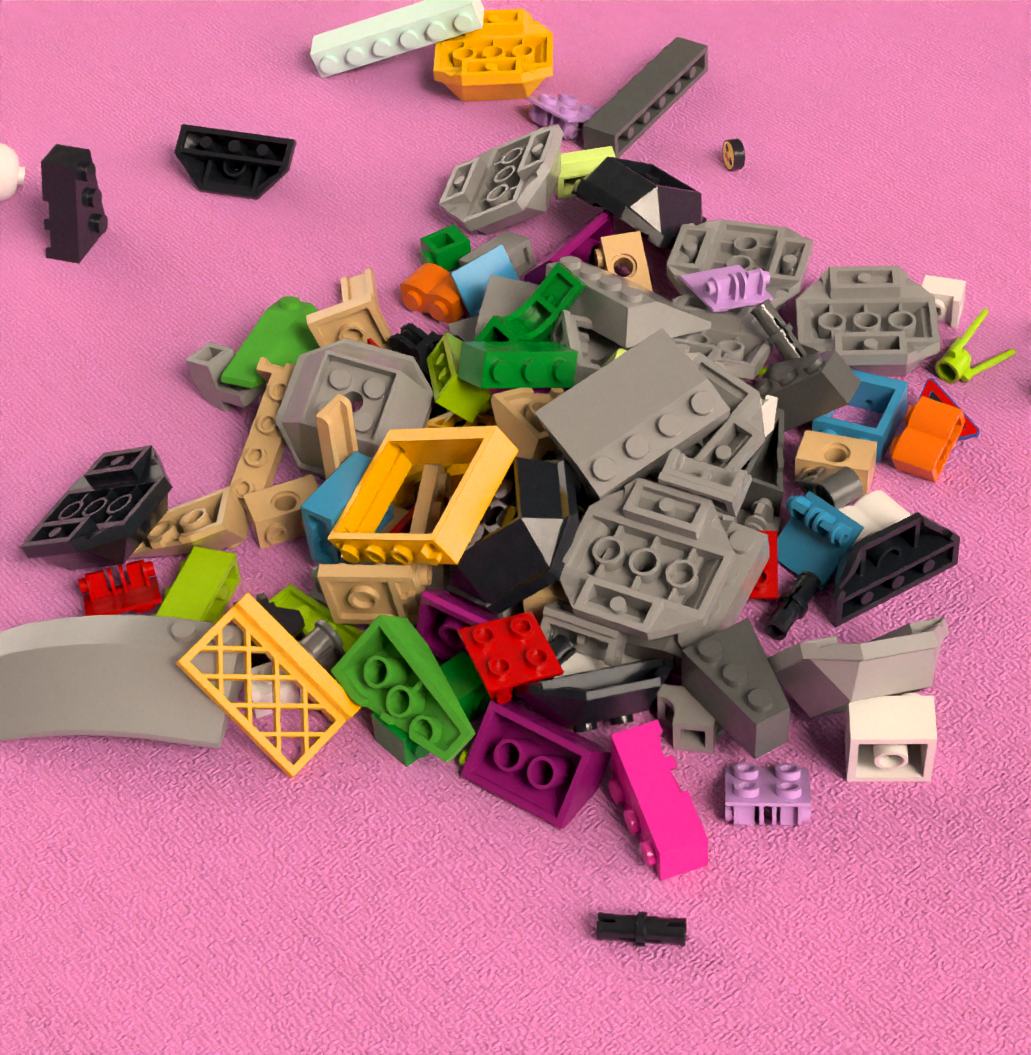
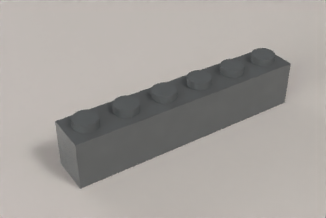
[582,37,708,158]

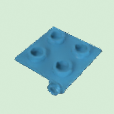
[450,244,531,317]
[777,491,864,591]

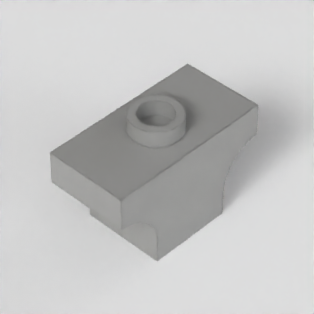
[657,684,727,754]

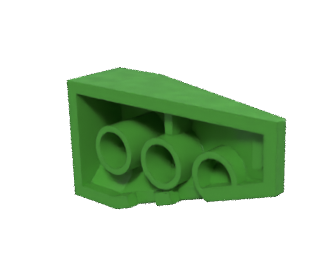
[221,296,320,388]
[331,614,476,762]

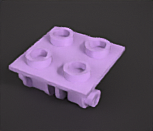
[526,93,599,140]
[680,265,773,312]
[725,763,811,826]

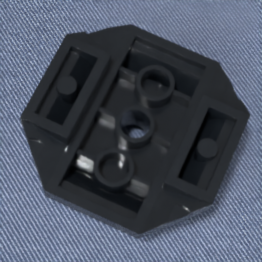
[571,156,707,249]
[20,445,173,570]
[443,457,579,616]

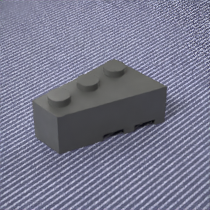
[753,350,861,432]
[740,408,784,517]
[681,618,790,759]

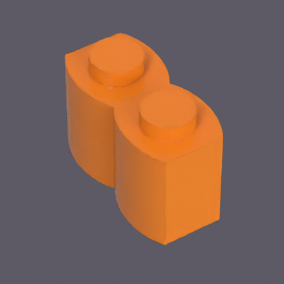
[400,263,468,324]
[889,396,965,482]

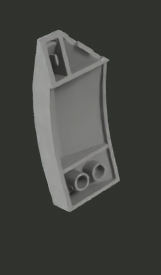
[0,615,244,749]

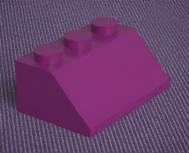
[524,210,614,285]
[416,589,501,661]
[460,701,612,829]

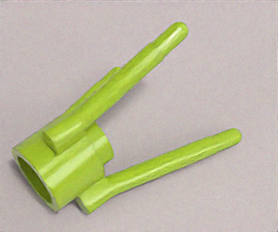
[935,308,1016,384]

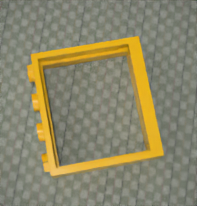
[327,426,519,566]

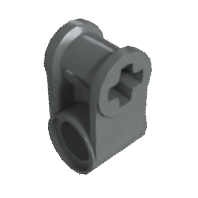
[795,466,863,510]
[297,619,345,684]

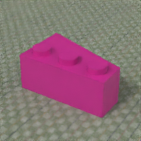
[608,719,708,881]

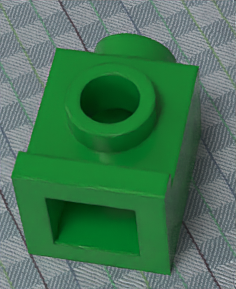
[419,224,471,272]

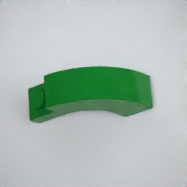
[473,263,587,342]

